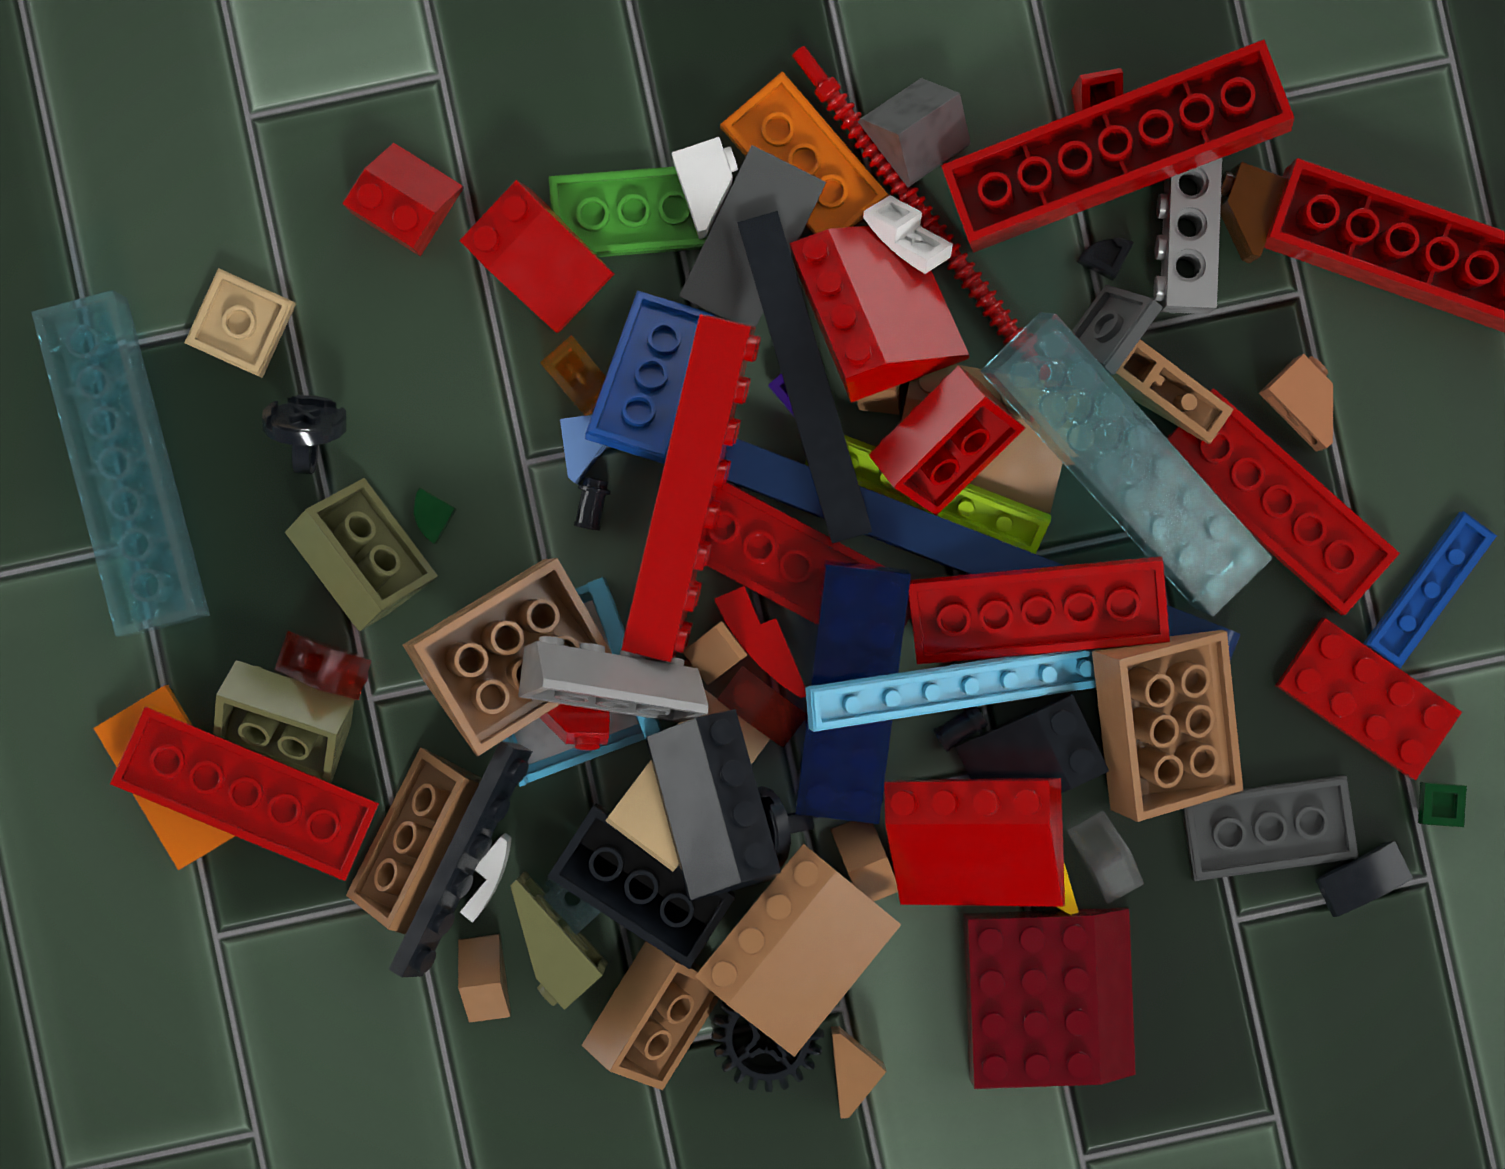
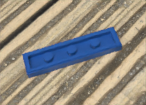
[1363,511,1497,669]

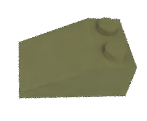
[510,870,608,1010]

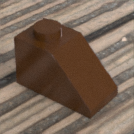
[1220,162,1287,263]

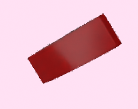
[714,586,806,698]

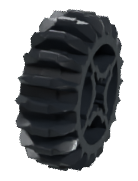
[711,1001,824,1092]

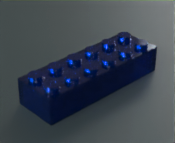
[795,560,911,824]

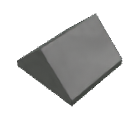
[858,78,971,187]

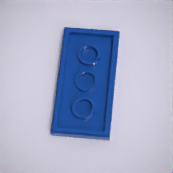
[585,290,716,464]

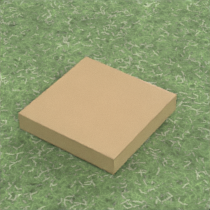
[184,268,296,378]

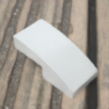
[863,195,953,274]
[460,833,511,923]

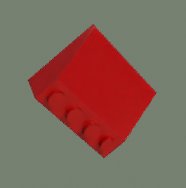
[789,226,970,403]
[884,778,1065,907]

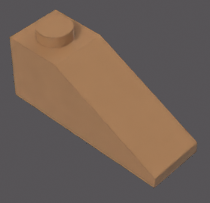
[1097,339,1234,444]

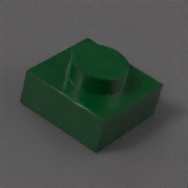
[1418,782,1467,827]

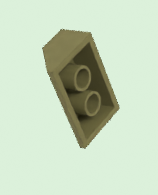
[285,478,438,632]
[213,660,355,783]

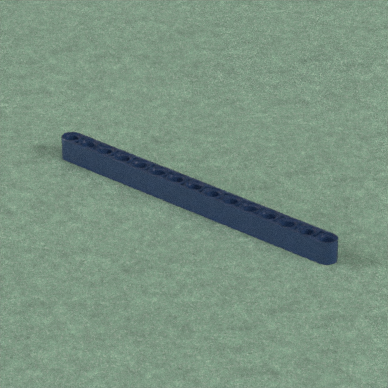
[725,439,1240,661]

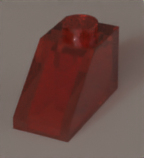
[274,631,372,700]
[717,665,808,748]

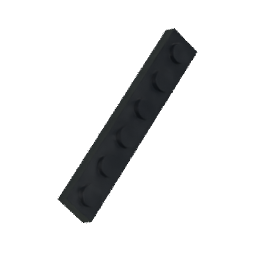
[389,741,533,978]

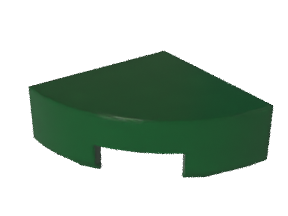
[414,488,456,544]

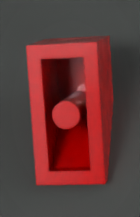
[539,704,610,750]

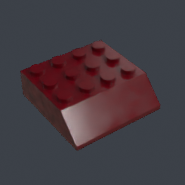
[963,908,1136,1089]

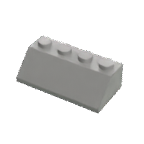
[518,636,709,723]

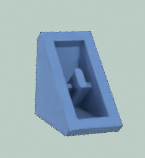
[560,415,608,485]

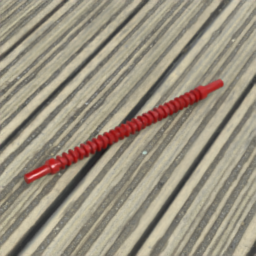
[792,46,1053,381]

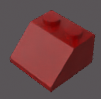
[342,143,464,257]

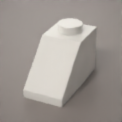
[672,137,738,239]

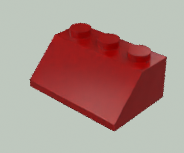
[869,365,1026,516]

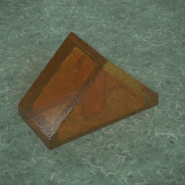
[540,335,606,416]

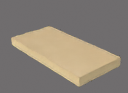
[605,689,770,871]

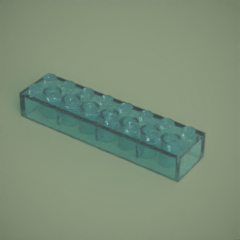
[31,290,210,637]
[980,312,1273,616]

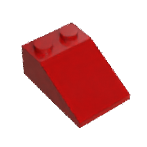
[459,180,615,333]

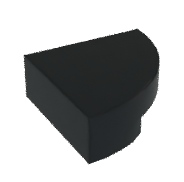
[1077,238,1134,281]

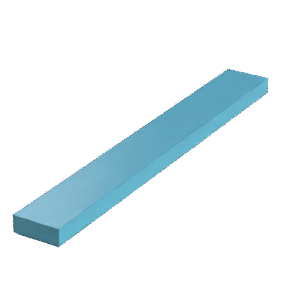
[805,648,1101,732]

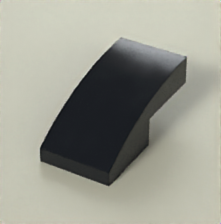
[1315,841,1413,917]

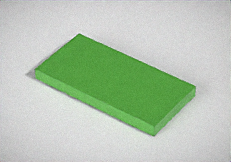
[549,167,707,257]

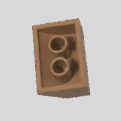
[582,941,719,1090]

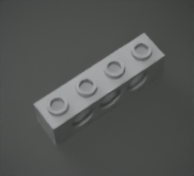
[1153,158,1222,314]

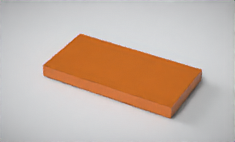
[720,71,889,235]
[94,685,235,870]

